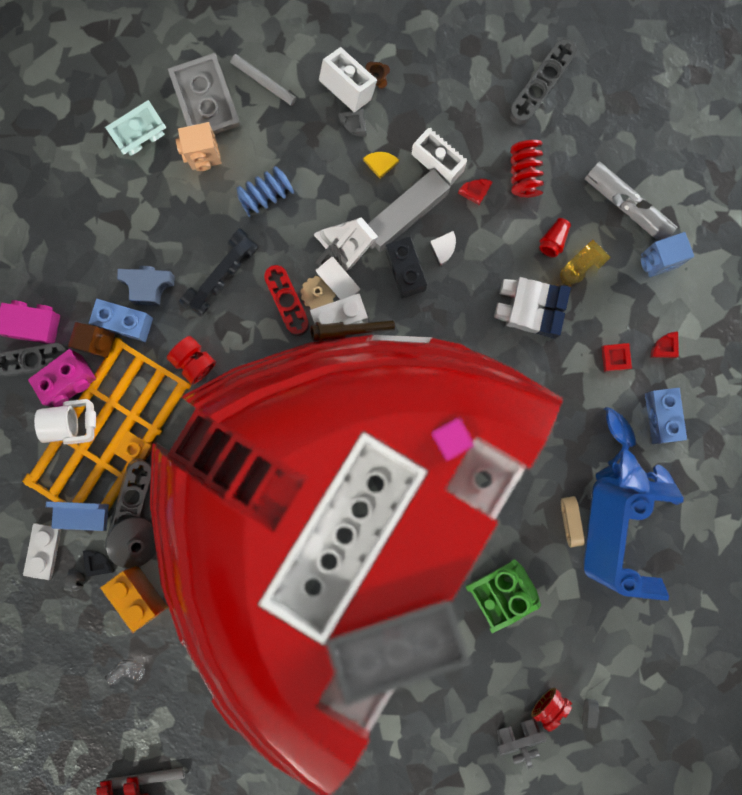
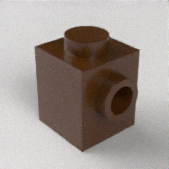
[68,322,115,358]

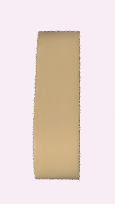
[561,496,584,548]

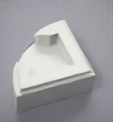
[430,231,456,266]

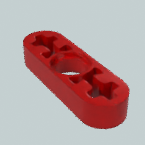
[264,265,309,336]

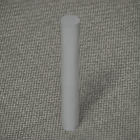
[230,54,297,106]
[103,767,185,789]

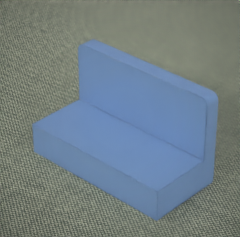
[46,502,109,531]

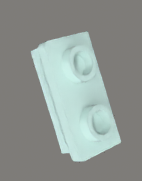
[105,100,166,156]

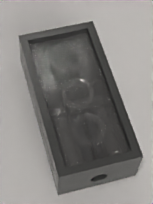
[326,600,471,706]

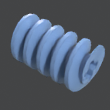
[237,166,294,218]

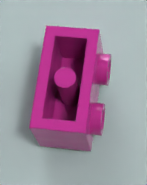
[28,349,96,408]

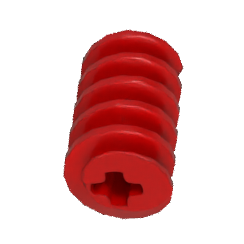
[510,140,544,198]

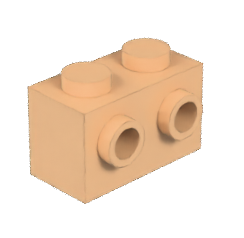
[176,122,222,171]

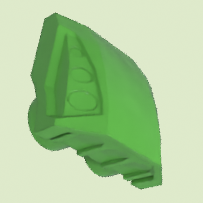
[466,559,541,633]

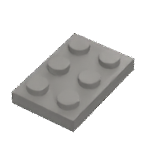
[168,53,241,135]

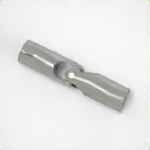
[585,161,678,241]

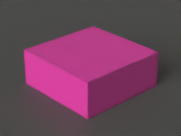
[431,418,474,461]

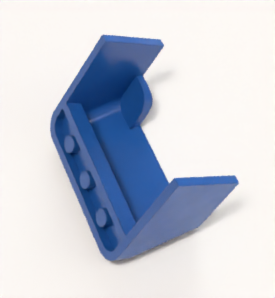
[583,477,684,601]

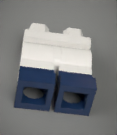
[494,277,571,339]

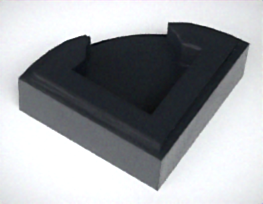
[83,550,114,577]

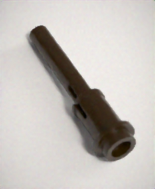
[310,320,395,343]

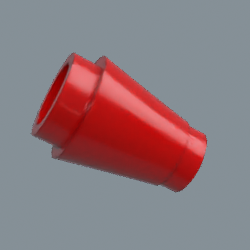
[539,218,571,257]

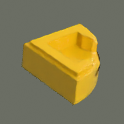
[363,152,399,179]

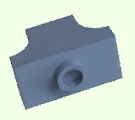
[117,266,175,306]

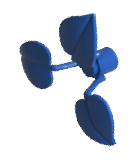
[596,407,680,505]

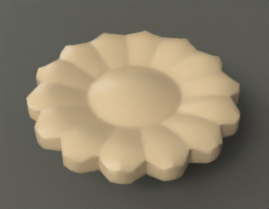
[300,276,336,310]

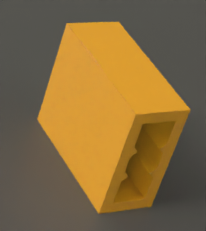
[101,566,168,633]

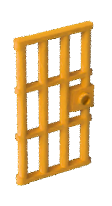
[22,337,192,511]

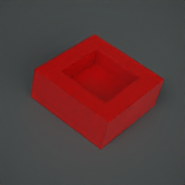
[601,343,632,372]

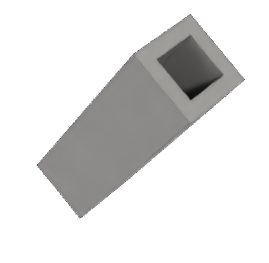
[368,168,450,252]

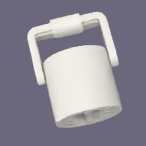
[34,399,96,444]

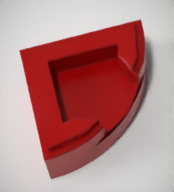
[458,179,493,206]
[650,332,679,358]

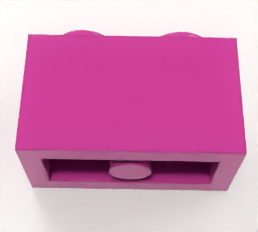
[0,300,60,344]

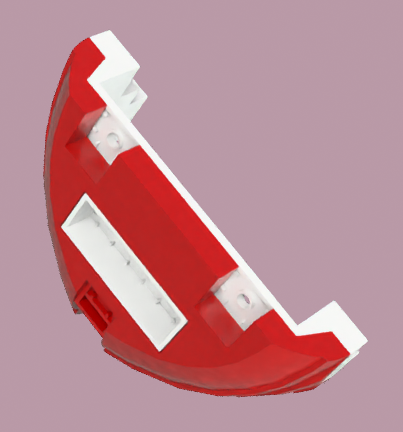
[150,335,563,795]

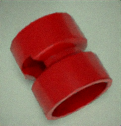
[167,336,217,385]

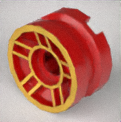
[531,688,572,732]

